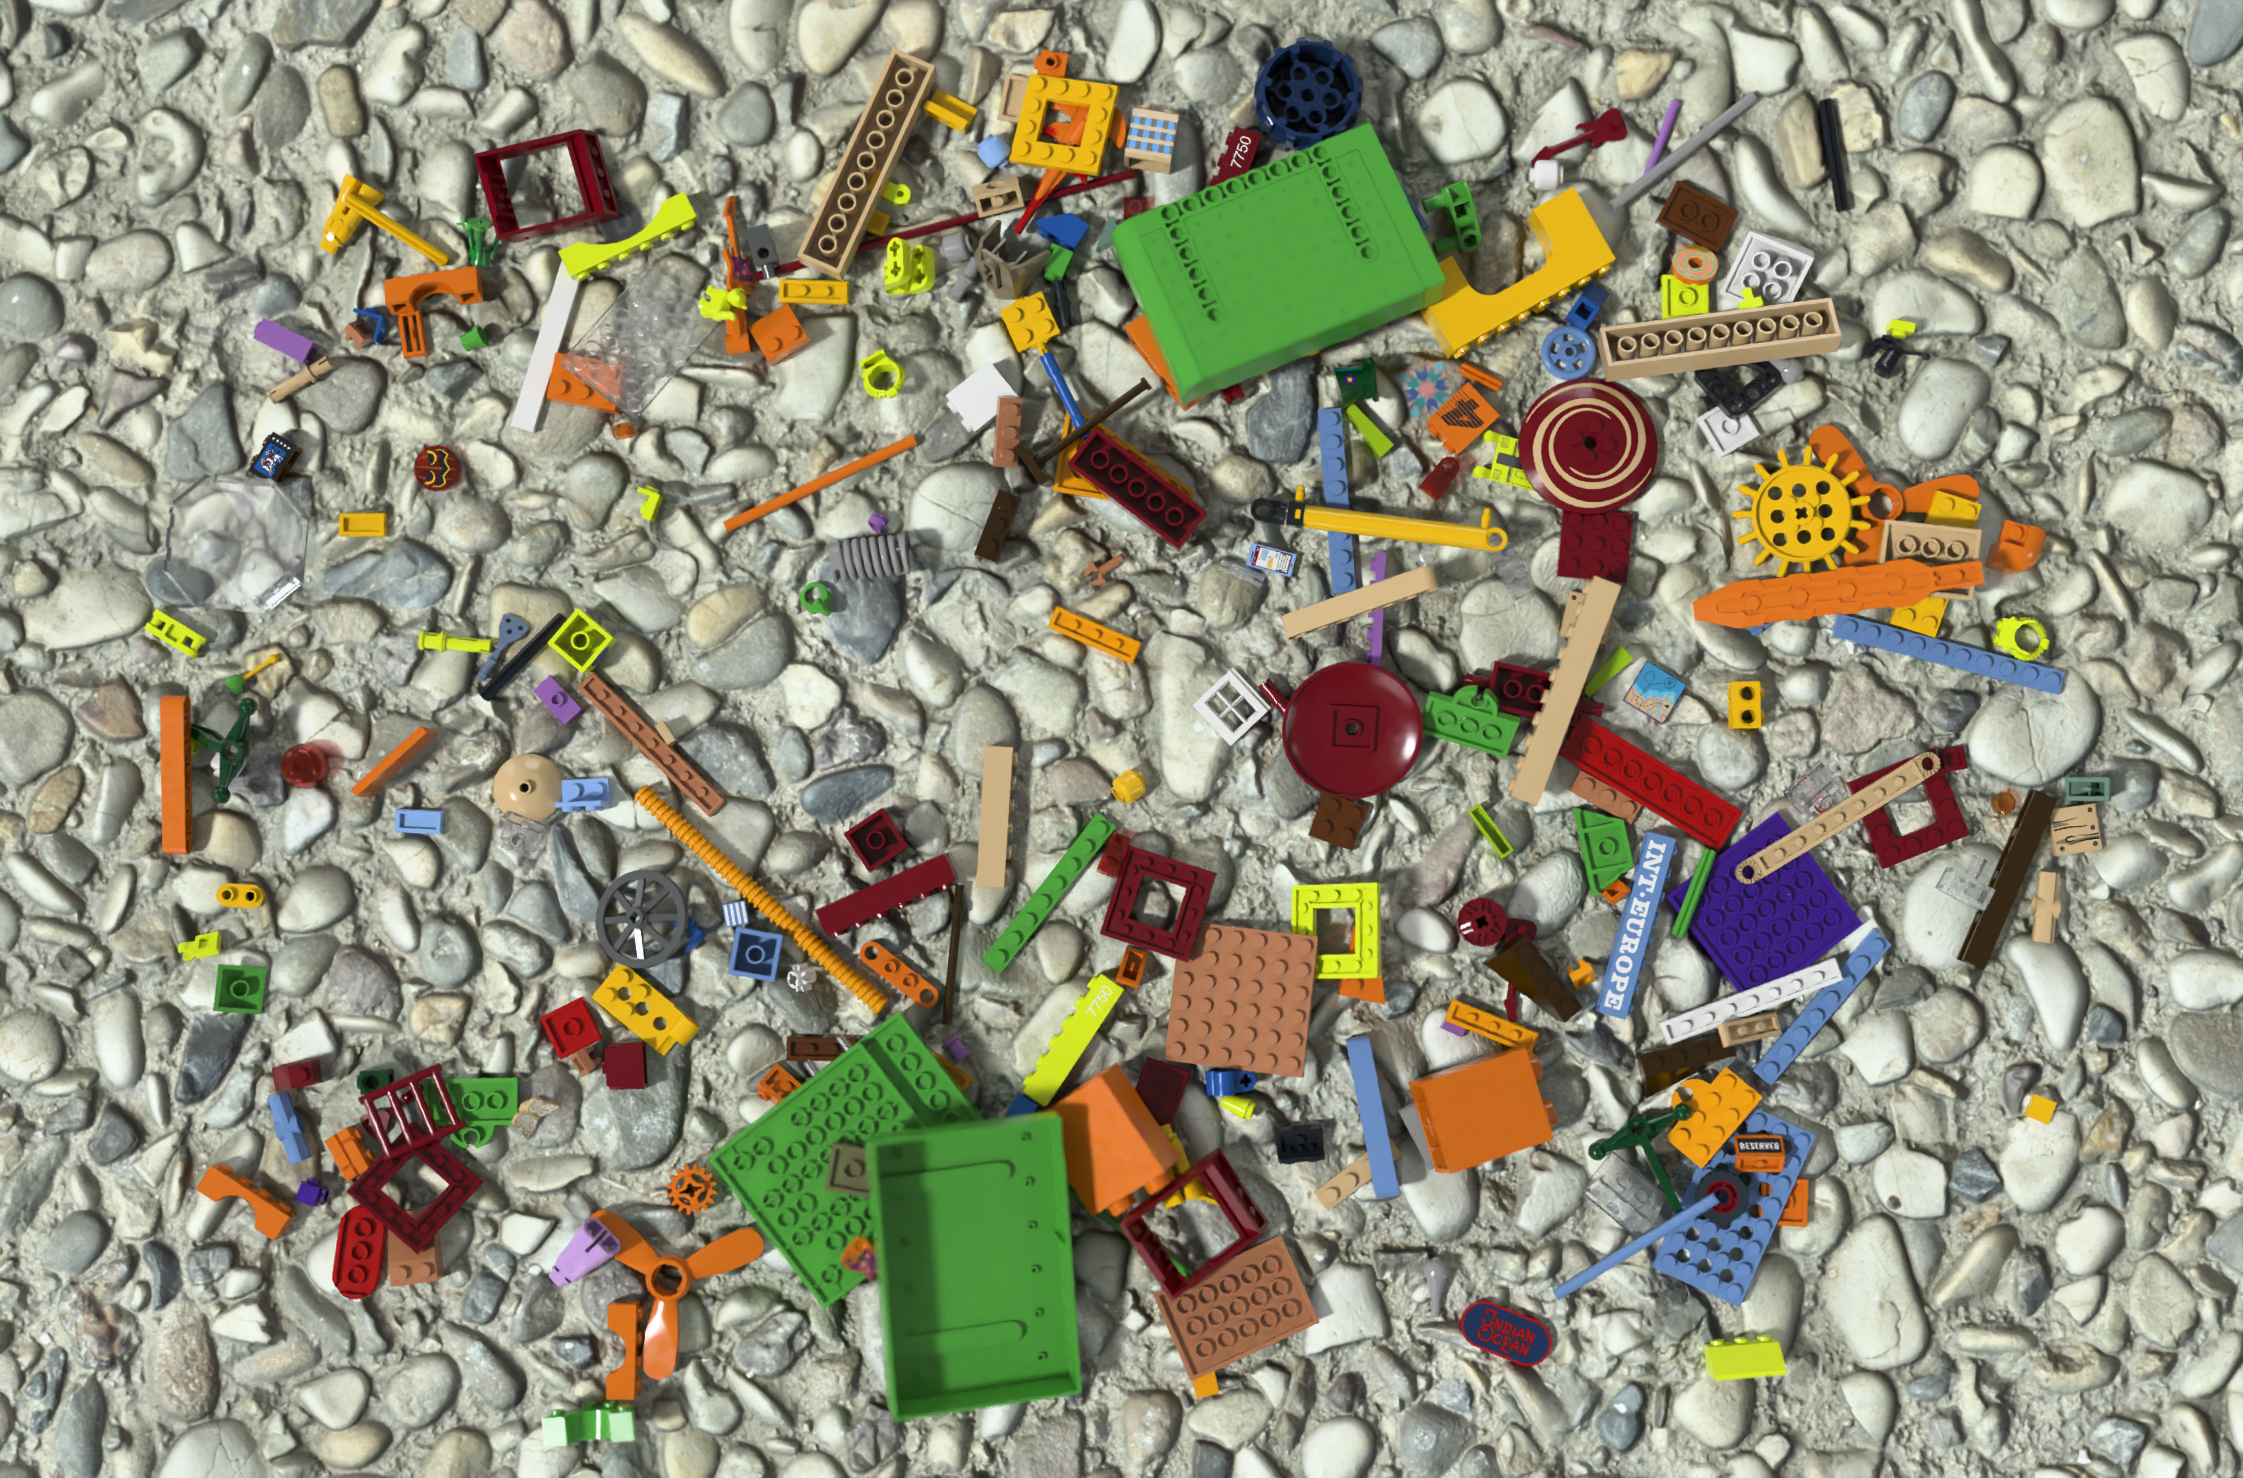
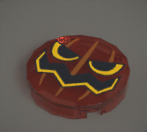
[414,445,462,492]

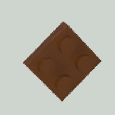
[1308,792,1368,851]

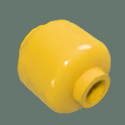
[1111,769,1147,804]

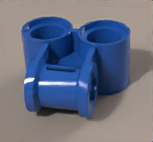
[1205,1069,1256,1096]

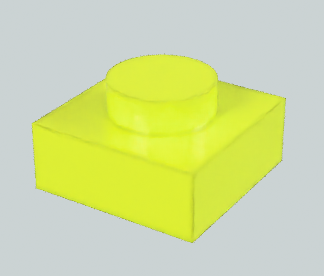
[1885,319,1916,339]

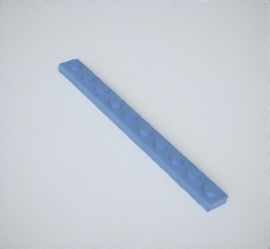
[1831,614,2065,695]

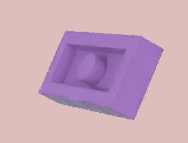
[533,675,583,725]

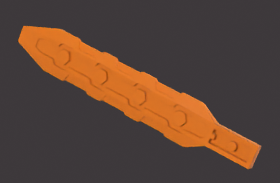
[1693,558,1984,629]

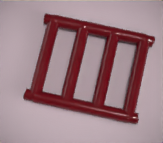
[358,1063,467,1162]

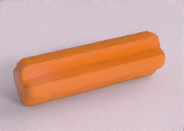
[1459,362,1503,392]

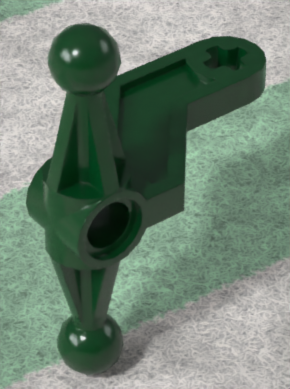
[191,697,258,804]
[1588,1102,1692,1214]

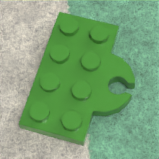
[1421,685,1520,758]
[424,1077,520,1149]

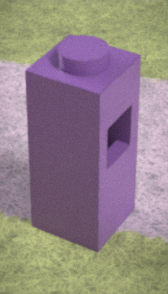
[253,318,320,366]

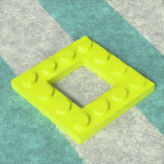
[1291,883,1381,979]

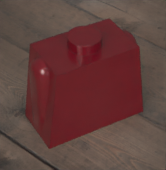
[602,1041,648,1090]

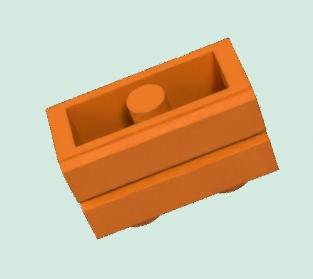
[324,1125,376,1182]

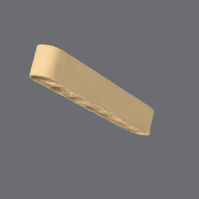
[1281,565,1439,640]

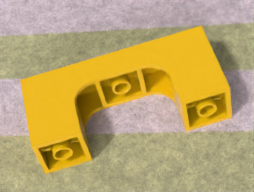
[1420,186,1616,359]

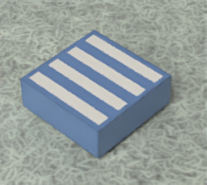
[722,900,750,927]

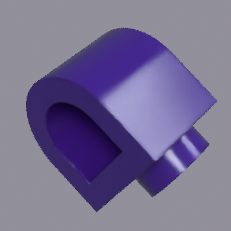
[295,1178,329,1207]

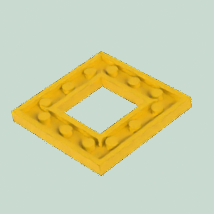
[1009,74,1120,176]

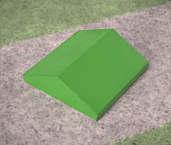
[213,964,267,1014]

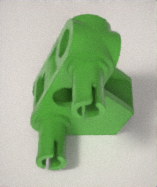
[1422,180,1482,255]

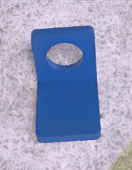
[353,308,389,345]

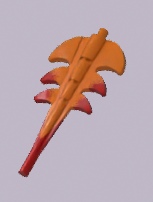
[1013,102,1126,235]

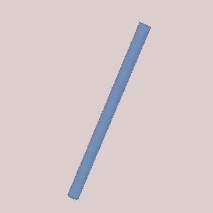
[1553,1193,1719,1300]

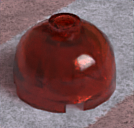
[280,743,330,789]

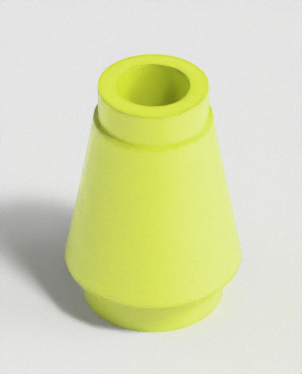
[1220,1095,1257,1120]

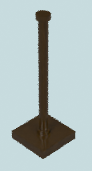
[1014,377,1152,488]

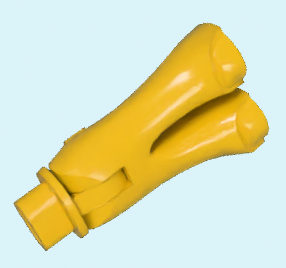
[319,173,385,255]
[1160,1123,1208,1209]

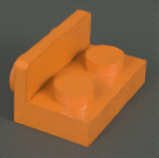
[756,1063,802,1105]

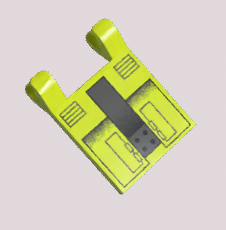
[1472,430,1534,491]

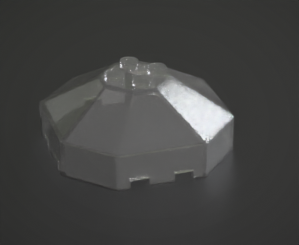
[162,473,310,614]

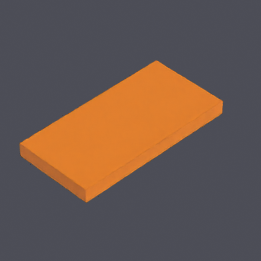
[351,727,438,797]

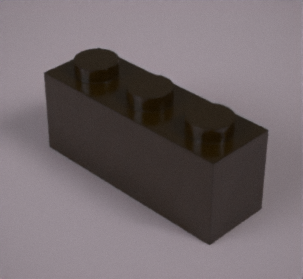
[974,489,1022,565]

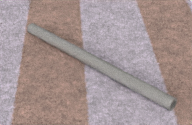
[1608,92,1757,212]

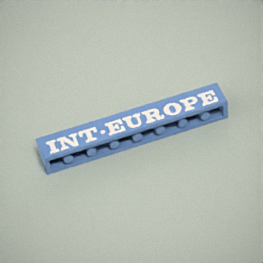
[1595,831,1678,1020]

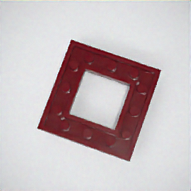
[1846,748,1970,869]
[1100,845,1217,963]
[346,1121,483,1255]

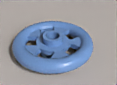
[1541,325,1596,380]

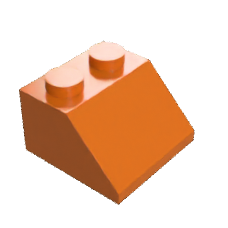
[748,303,811,366]

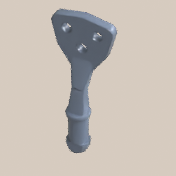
[477,614,529,681]

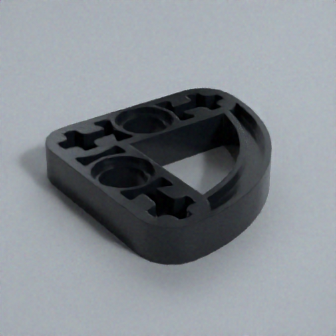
[1693,361,1782,420]

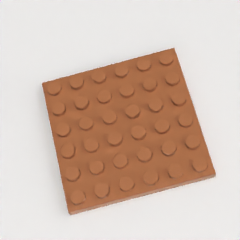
[1164,923,1319,1078]

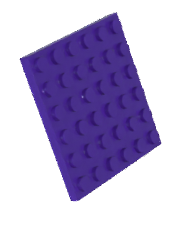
[1665,812,1863,993]

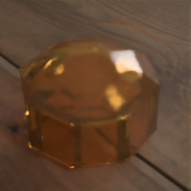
[612,422,636,440]
[1990,792,2016,815]

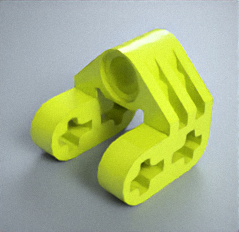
[884,237,935,294]

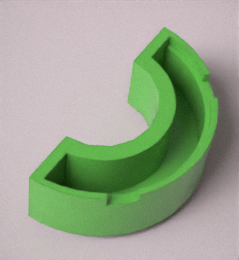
[542,1400,638,1447]

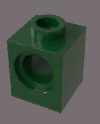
[357,1068,394,1095]

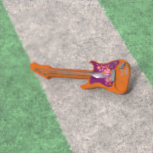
[723,196,757,296]
[841,1236,876,1282]

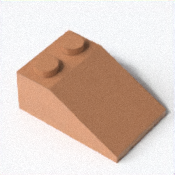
[388,1208,445,1287]

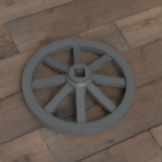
[596,870,689,969]

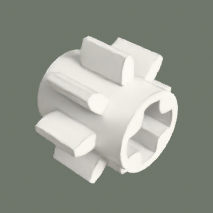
[787,962,817,992]

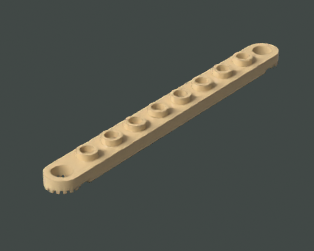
[1735,752,1941,884]

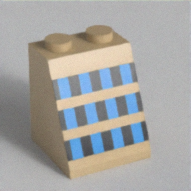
[1124,106,1179,175]

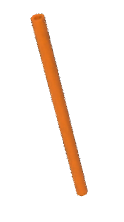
[723,434,917,532]

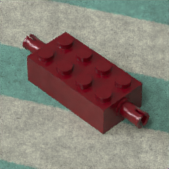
[1463,661,1604,728]

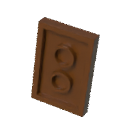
[1655,180,1739,254]

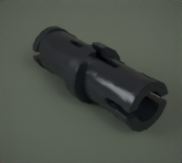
[1051,280,1075,329]

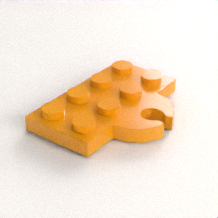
[1665,1067,1763,1169]

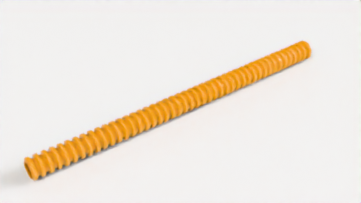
[634,785,889,1015]

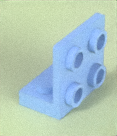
[555,778,611,812]

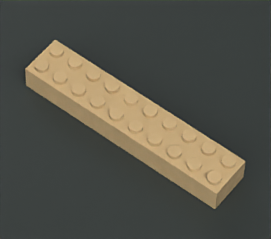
[797,48,937,281]
[1597,297,1842,382]

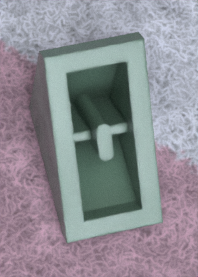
[2064,777,2111,802]

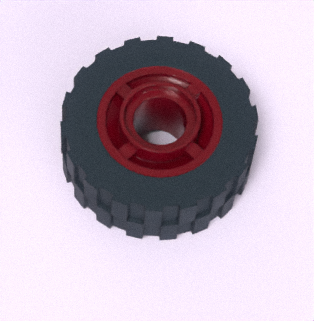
[1695,1170,1749,1223]

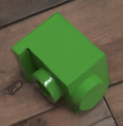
[1043,243,1074,282]

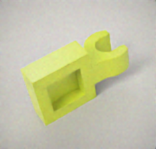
[178,931,222,961]

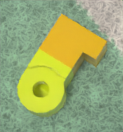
[868,168,911,207]

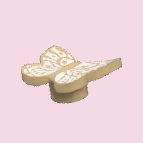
[512,1097,560,1139]

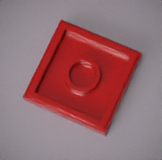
[540,997,603,1060]

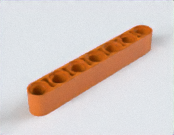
[160,695,193,855]

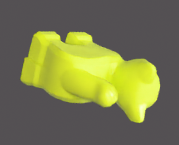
[698,285,748,321]

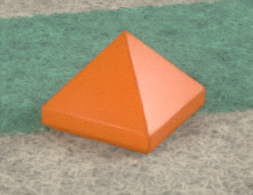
[1600,878,1631,905]

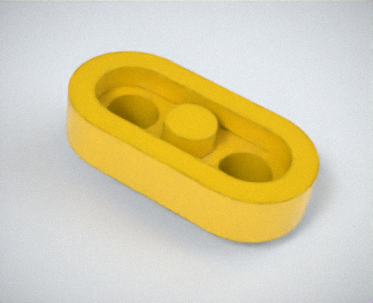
[216,883,266,908]

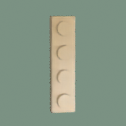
[1313,1136,1402,1211]

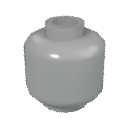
[939,231,975,264]

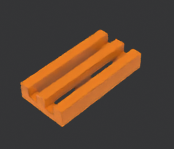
[397,309,429,359]

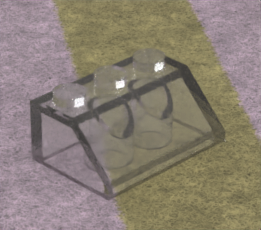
[1582,1151,1666,1238]

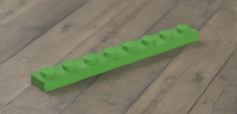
[982,813,1116,974]

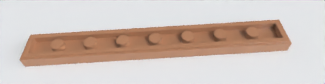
[577,671,727,817]

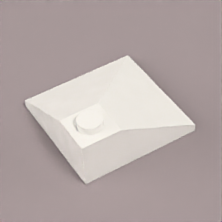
[1719,230,1814,307]

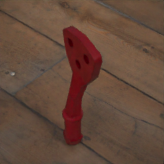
[360,1083,424,1140]

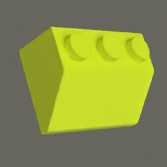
[1703,1335,1787,1381]

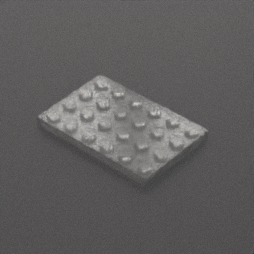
[561,264,722,420]

